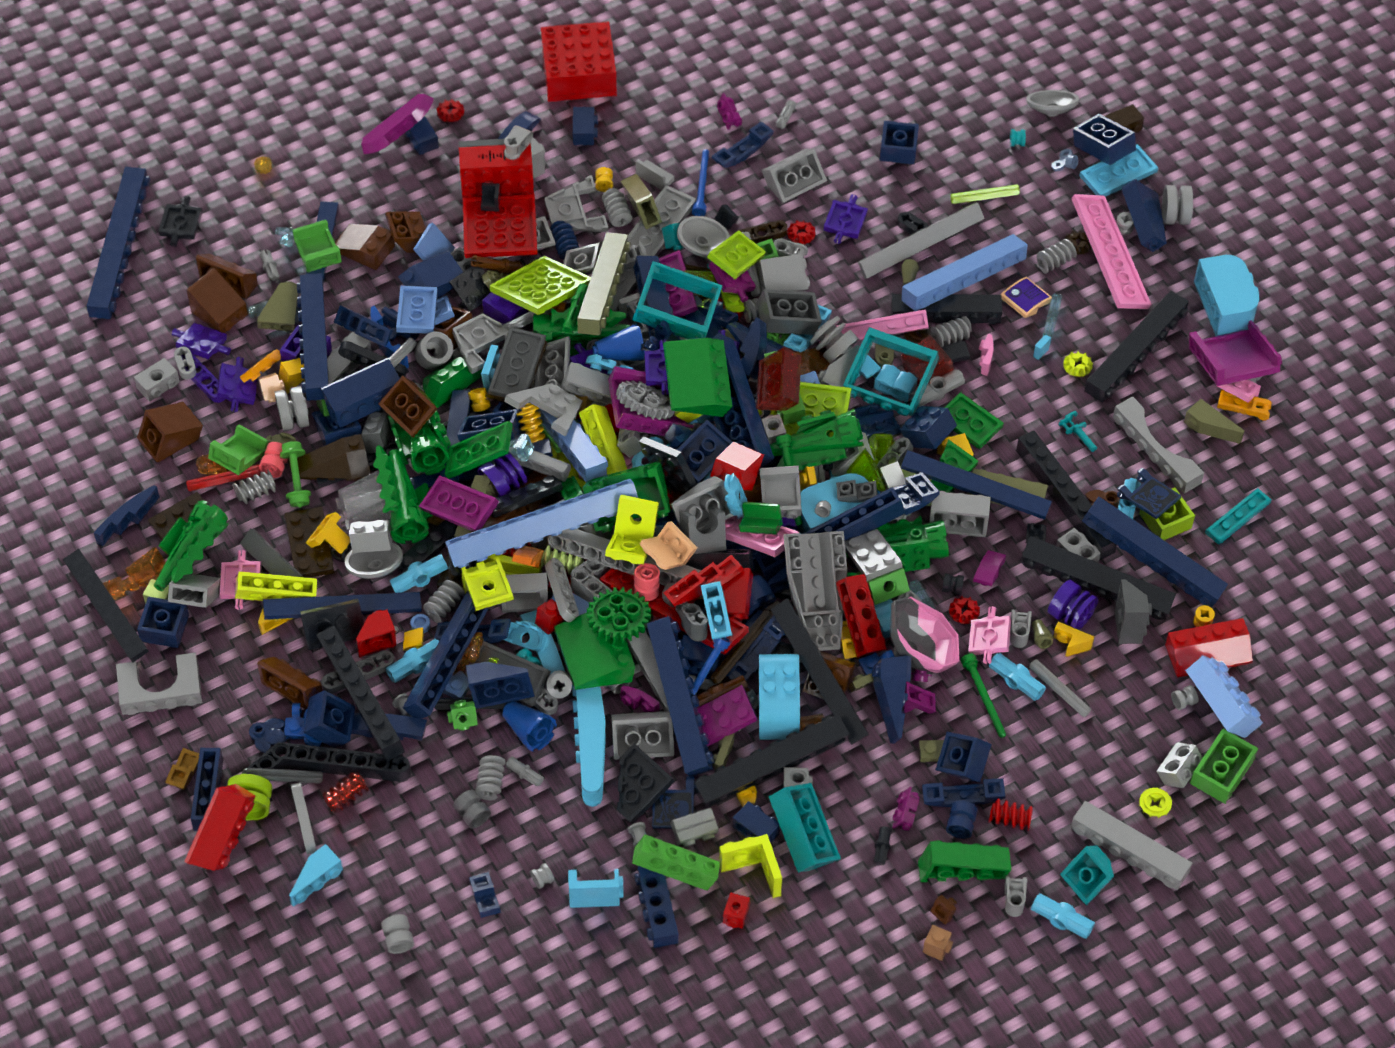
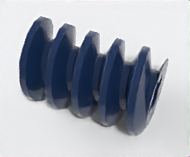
[550,220,580,260]

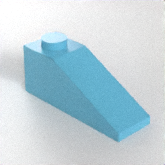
[701,581,732,640]

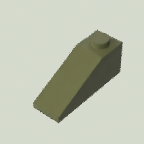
[1184,399,1244,444]

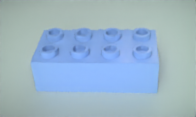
[1185,655,1263,738]

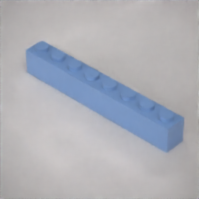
[901,234,1028,311]

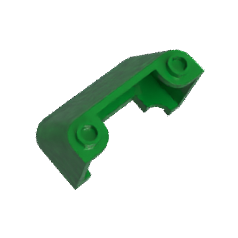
[582,461,671,533]

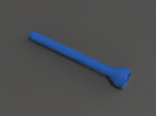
[692,149,709,216]
[692,637,731,695]

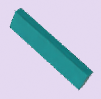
[1205,488,1272,545]

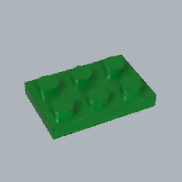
[944,392,1004,450]

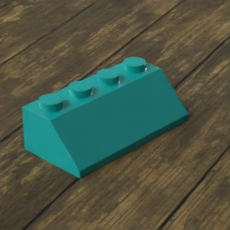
[769,783,841,873]

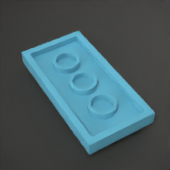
[1079,144,1158,197]

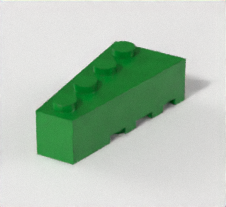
[918,840,1011,882]

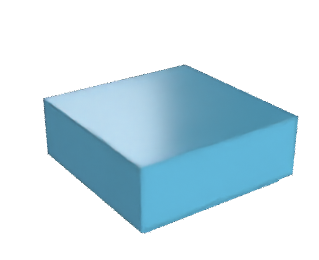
[1033,335,1051,360]

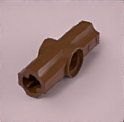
[696,674,750,708]

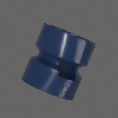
[946,801,978,839]

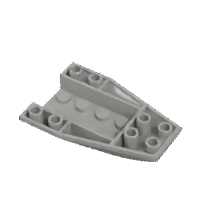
[783,531,847,651]

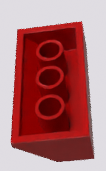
[1165,618,1253,678]
[184,784,256,871]

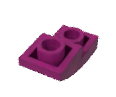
[973,550,1006,587]
[620,685,660,713]

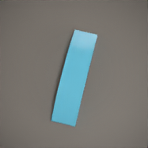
[783,305,832,353]
[520,610,565,674]

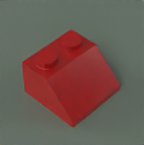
[710,442,764,491]
[356,609,396,658]

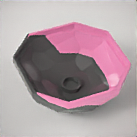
[890,596,959,673]

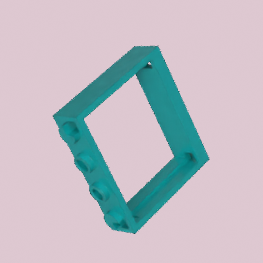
[633,261,723,339]
[843,327,939,417]

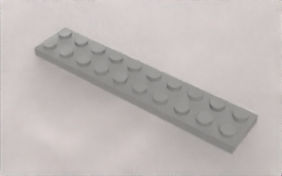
[575,185,697,311]

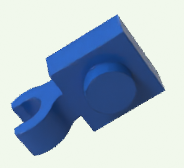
[858,650,895,676]
[284,703,304,739]

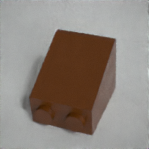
[186,268,248,333]
[137,402,203,462]

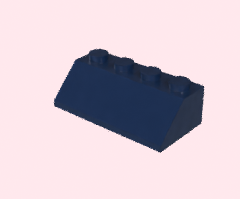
[321,358,400,428]

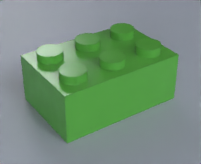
[1190,729,1258,804]

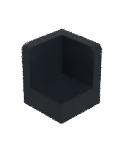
[481,183,501,212]

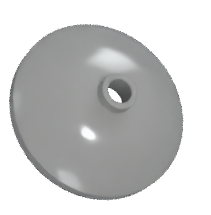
[1026,90,1079,117]
[677,216,730,258]
[345,542,403,579]

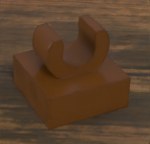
[930,895,957,925]

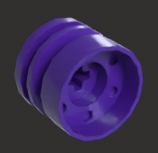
[477,453,528,497]
[1047,580,1099,630]

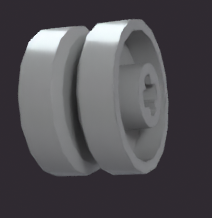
[1162,185,1193,225]
[274,386,309,432]

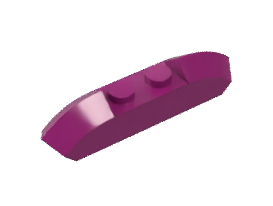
[361,94,434,154]

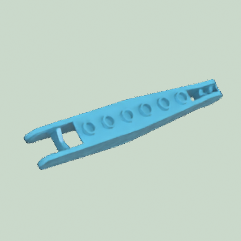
[572,684,606,807]

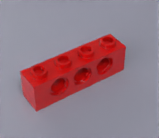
[835,574,886,658]

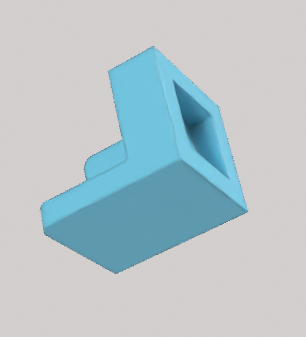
[857,355,881,379]

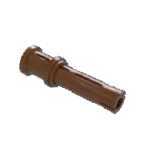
[471,255,523,274]

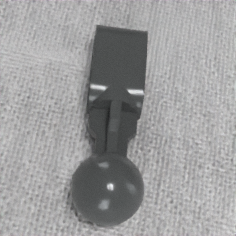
[662,582,708,641]

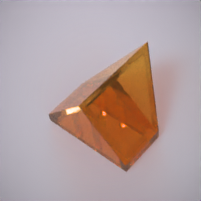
[125,547,166,587]

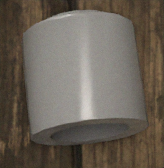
[415,331,453,370]

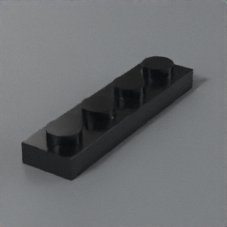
[491,475,563,518]

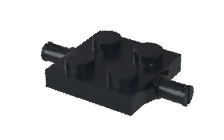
[158,196,202,247]

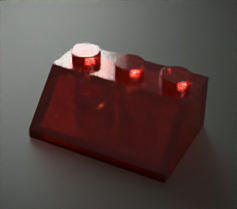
[756,347,802,411]

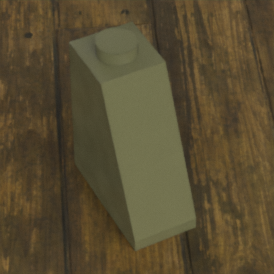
[257,281,299,332]

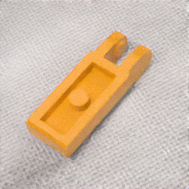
[240,349,281,383]

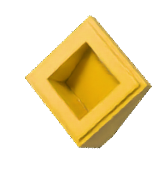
[403,628,424,651]

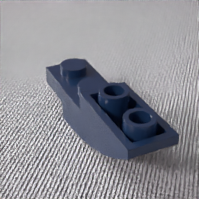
[739,317,767,380]

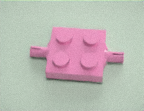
[220,550,261,610]
[968,606,1011,664]

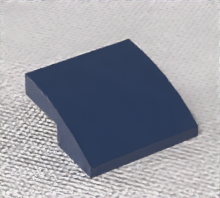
[853,403,901,442]
[894,472,940,515]

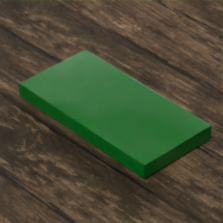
[444,421,513,479]

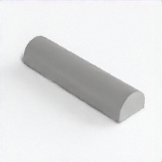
[509,441,571,482]

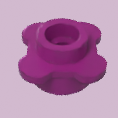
[911,669,932,682]

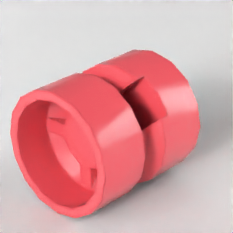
[259,442,288,478]
[634,563,660,601]

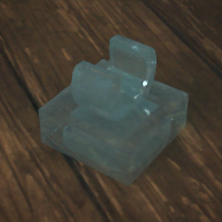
[275,227,294,247]
[510,434,534,462]

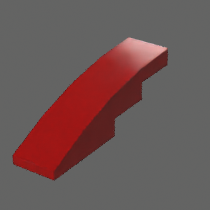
[663,555,744,606]

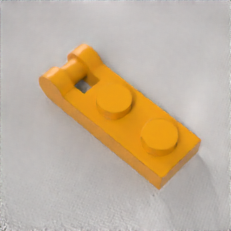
[1217,389,1272,421]

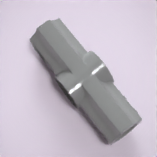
[910,369,965,407]

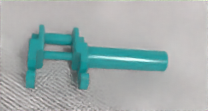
[1058,411,1097,452]

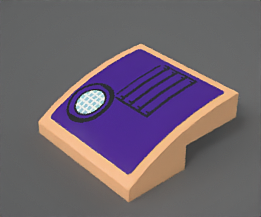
[1000,277,1052,318]

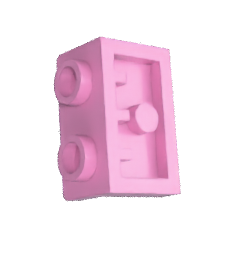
[1216,380,1261,402]

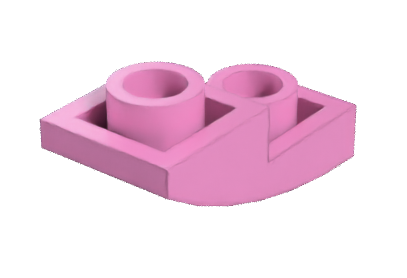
[979,333,993,376]

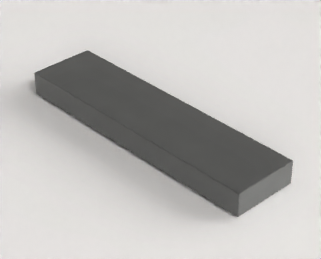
[240,528,303,577]

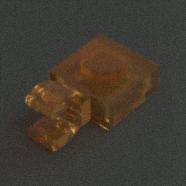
[103,576,139,600]

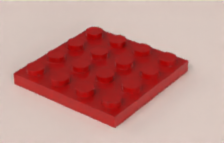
[463,194,538,258]

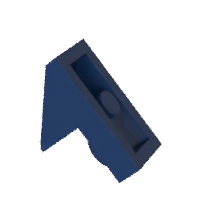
[664,423,696,450]

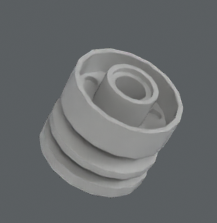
[809,316,859,364]

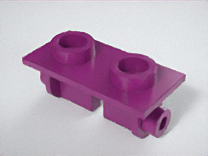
[716,93,742,130]
[892,786,920,831]

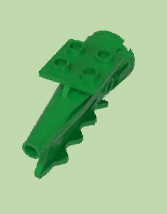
[533,308,630,357]
[770,409,864,471]
[388,410,451,475]
[373,445,433,544]
[154,500,229,592]
[846,516,949,572]

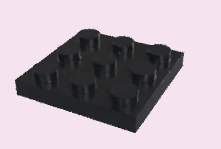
[639,437,697,494]

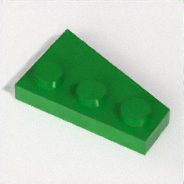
[931,439,978,493]

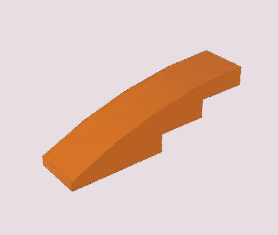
[512,546,544,568]

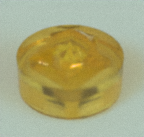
[254,156,272,174]

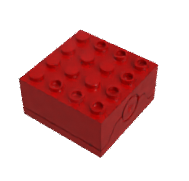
[541,21,617,102]

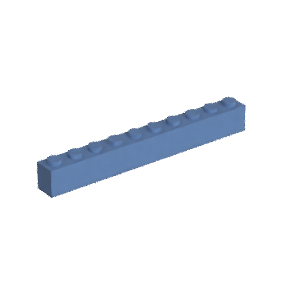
[445,479,638,568]

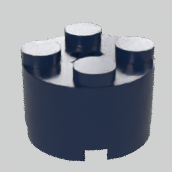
[745,575,777,620]

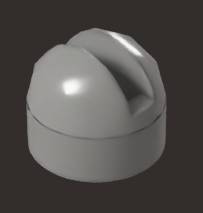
[815,500,831,518]

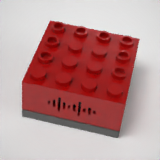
[458,139,534,200]

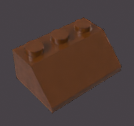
[195,254,258,300]
[257,657,323,710]

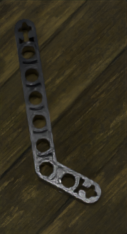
[242,742,411,782]

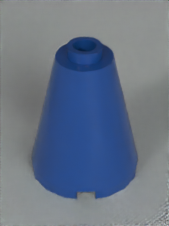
[592,324,645,361]
[503,701,557,751]

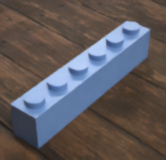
[536,408,608,482]

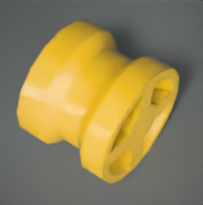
[1193,605,1215,627]

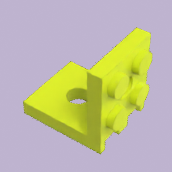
[605,495,659,564]
[461,557,514,611]
[719,834,782,898]

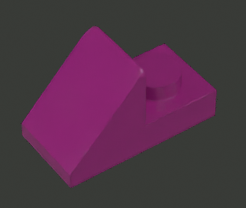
[904,682,936,714]

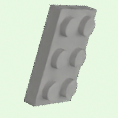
[845,529,902,581]

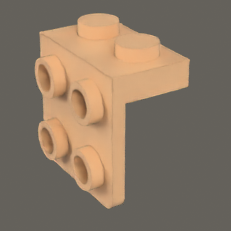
[639,521,697,570]

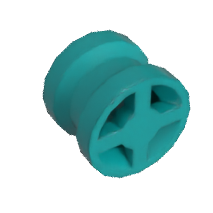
[1010,129,1026,147]

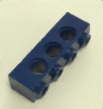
[634,866,679,948]

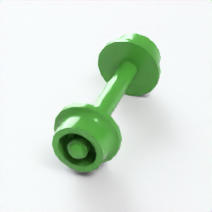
[280,441,311,508]

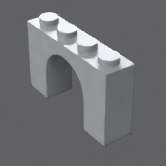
[116,652,202,715]

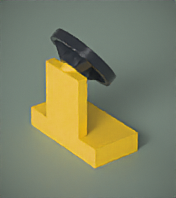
[306,512,352,562]

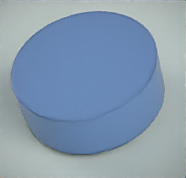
[410,614,430,633]

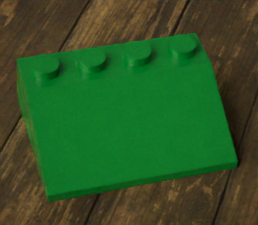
[663,338,732,417]
[554,612,635,690]

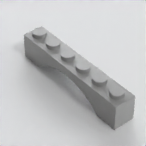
[1113,396,1204,494]

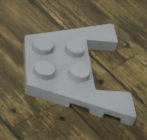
[544,175,609,232]
[453,313,509,374]
[504,383,582,436]

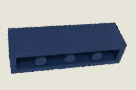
[191,747,223,831]

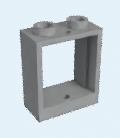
[498,573,548,613]

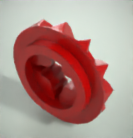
[437,99,465,122]
[787,220,816,244]
[949,595,980,624]

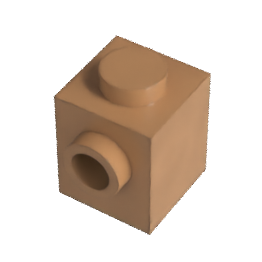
[923,925,953,961]

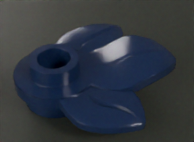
[249,718,287,753]

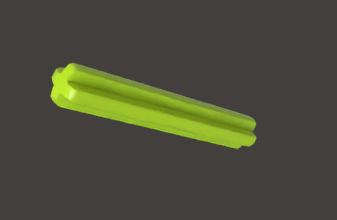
[950,184,1020,204]

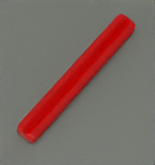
[186,464,261,491]

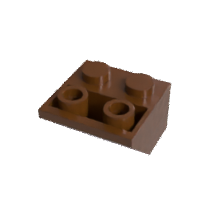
[385,211,426,253]
[803,651,856,699]

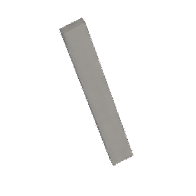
[858,202,985,279]

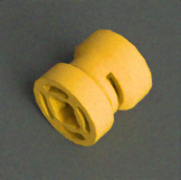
[595,167,613,192]
[468,388,491,412]

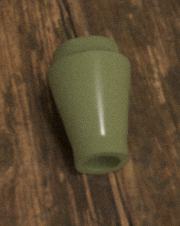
[901,259,919,286]
[1031,619,1054,649]

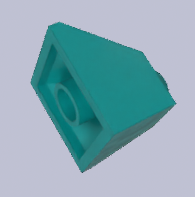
[1060,845,1114,905]

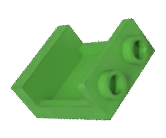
[292,220,342,273]
[208,425,268,475]

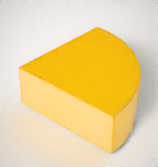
[736,785,757,807]

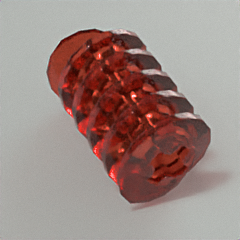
[323,772,369,812]

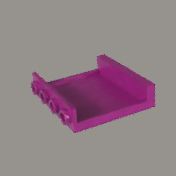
[1189,320,1282,386]
[608,366,694,436]

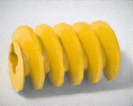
[517,403,546,445]

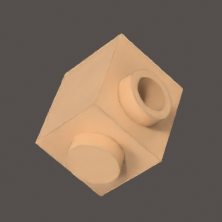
[258,373,285,403]

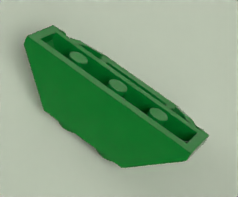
[423,357,483,408]

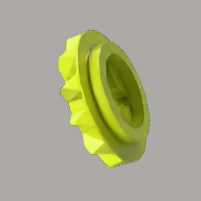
[1063,351,1093,377]
[1139,788,1172,819]

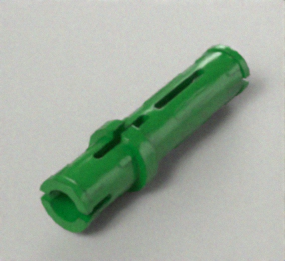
[561,283,588,334]

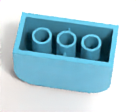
[1194,255,1259,336]
[798,473,868,534]
[759,654,800,740]

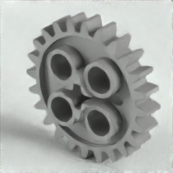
[616,380,675,420]

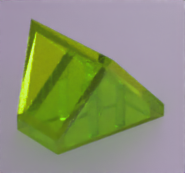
[867,434,895,470]
[846,448,885,491]

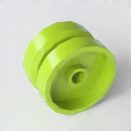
[227,774,272,821]

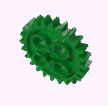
[587,587,651,643]

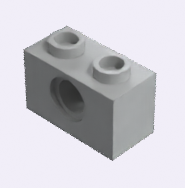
[134,358,180,402]

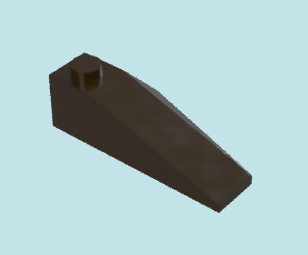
[289,434,371,481]

